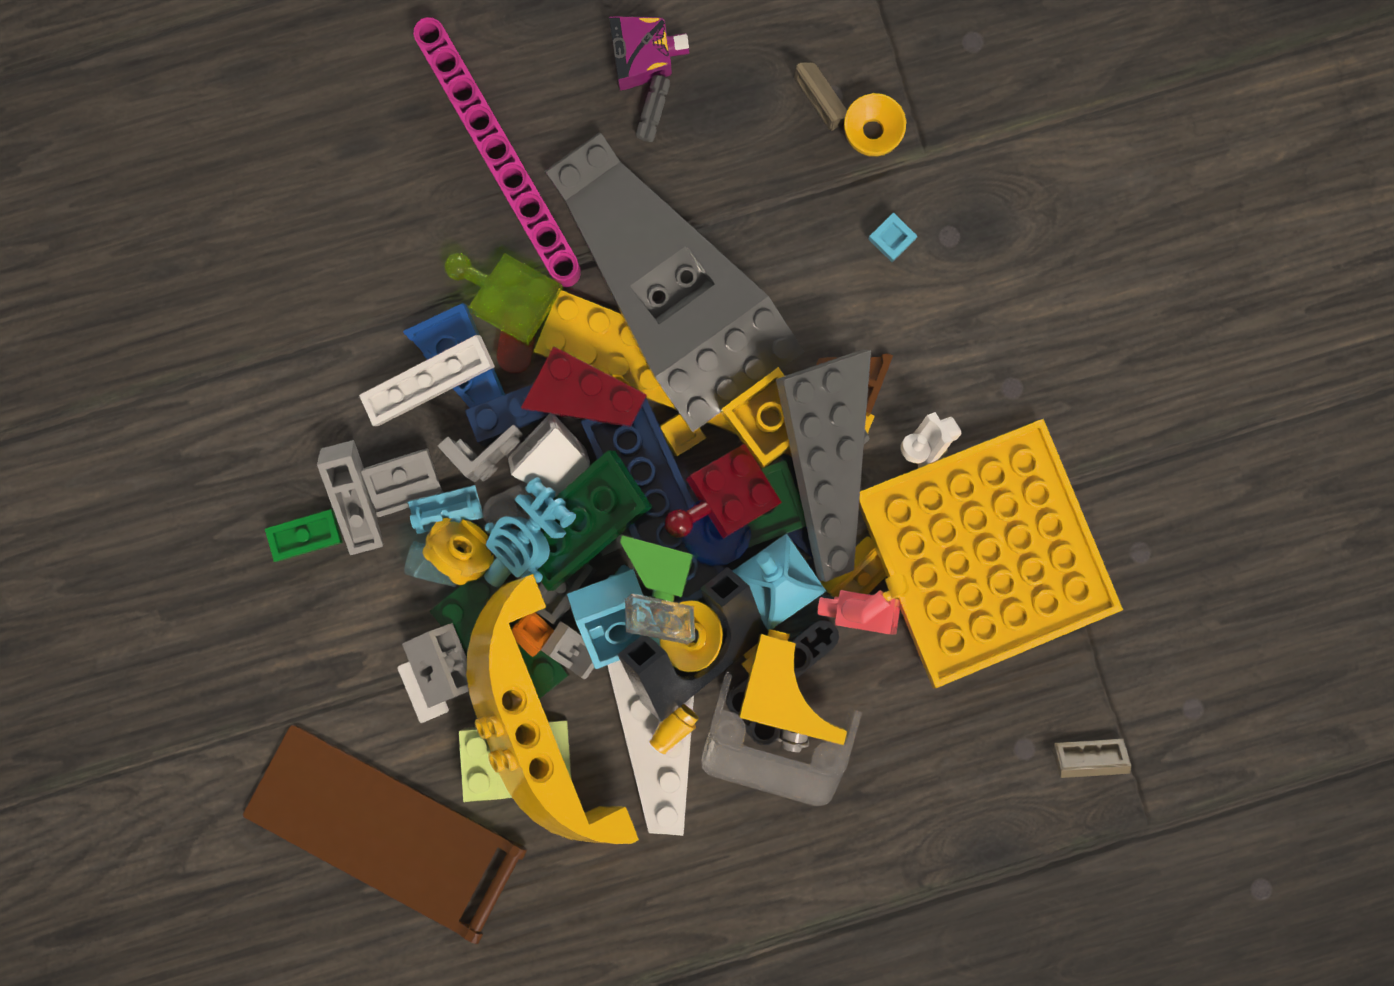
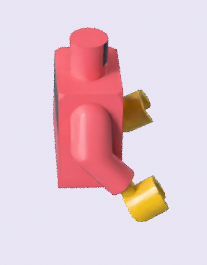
[818,574,909,635]

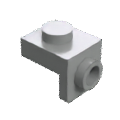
[541,621,594,679]

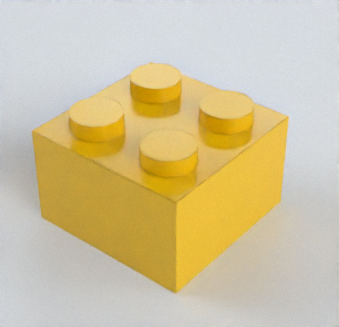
[721,367,790,468]

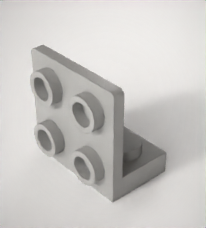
[438,425,525,482]

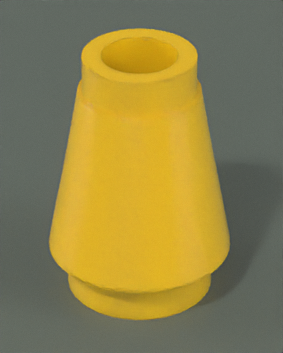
[649,704,699,754]

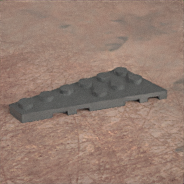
[776,349,871,582]

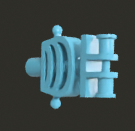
[484,477,576,587]

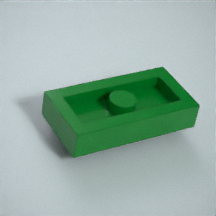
[265,509,343,562]

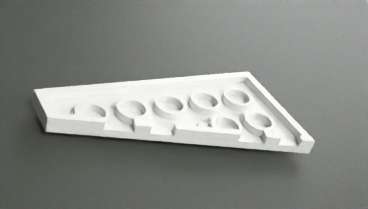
[608,624,699,836]

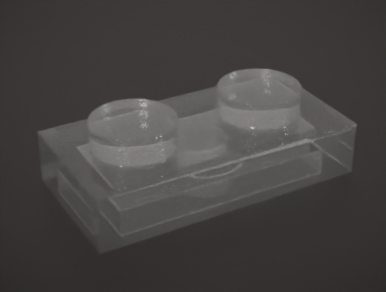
[625,593,695,644]

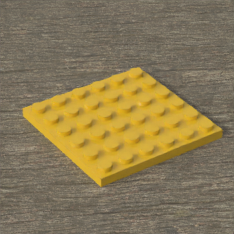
[859,419,1123,688]

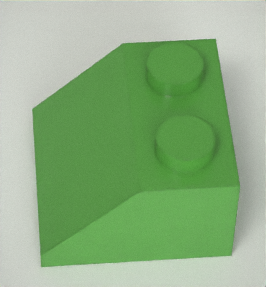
[620,535,693,602]

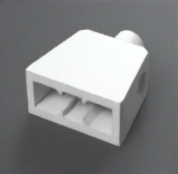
[508,413,590,497]

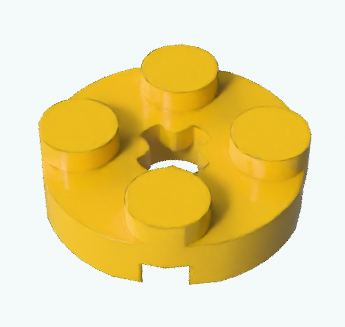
[422,518,494,585]

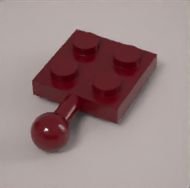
[665,444,782,539]

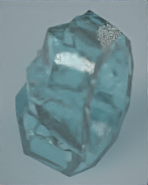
[404,541,458,587]

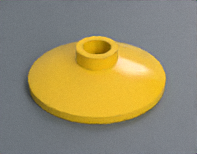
[659,600,723,672]

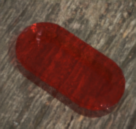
[497,305,538,374]

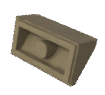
[794,63,847,131]

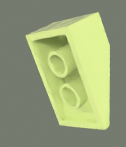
[459,720,572,802]

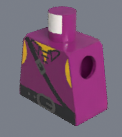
[609,17,690,91]

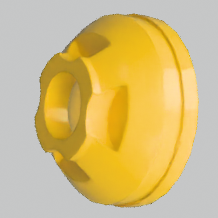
[844,93,906,156]

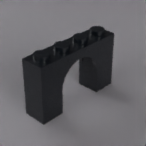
[617,567,767,722]

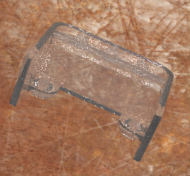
[701,671,862,806]

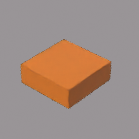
[511,612,554,657]

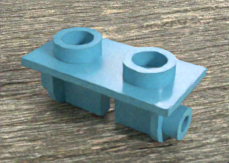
[408,485,484,534]

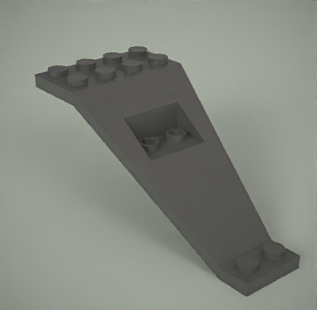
[544,133,805,432]

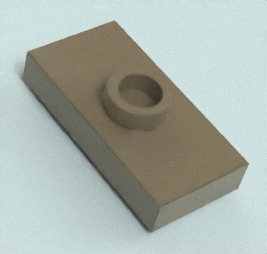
[1053,739,1131,778]

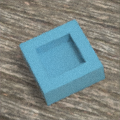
[868,212,918,262]

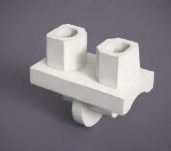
[901,412,962,468]

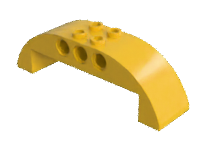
[466,574,639,844]

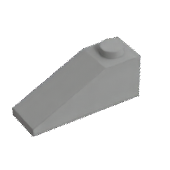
[317,440,384,555]

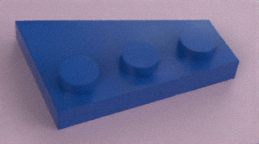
[403,303,505,408]

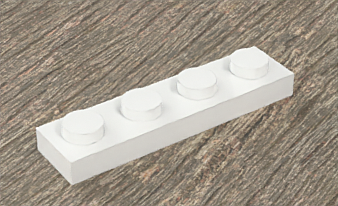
[359,335,495,426]

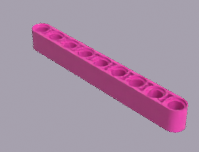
[413,17,581,287]

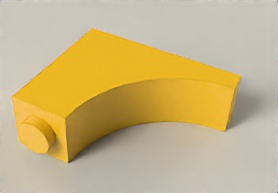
[739,629,847,745]

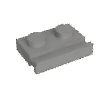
[361,448,443,517]

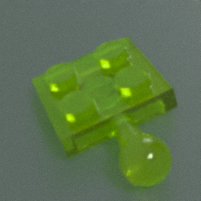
[445,253,563,344]

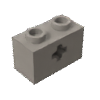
[402,623,469,708]

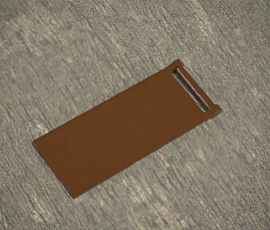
[243,725,527,944]

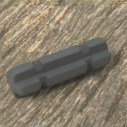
[636,75,670,142]

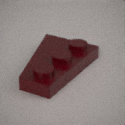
[521,346,647,427]

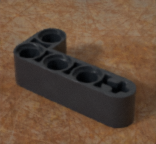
[726,620,839,746]

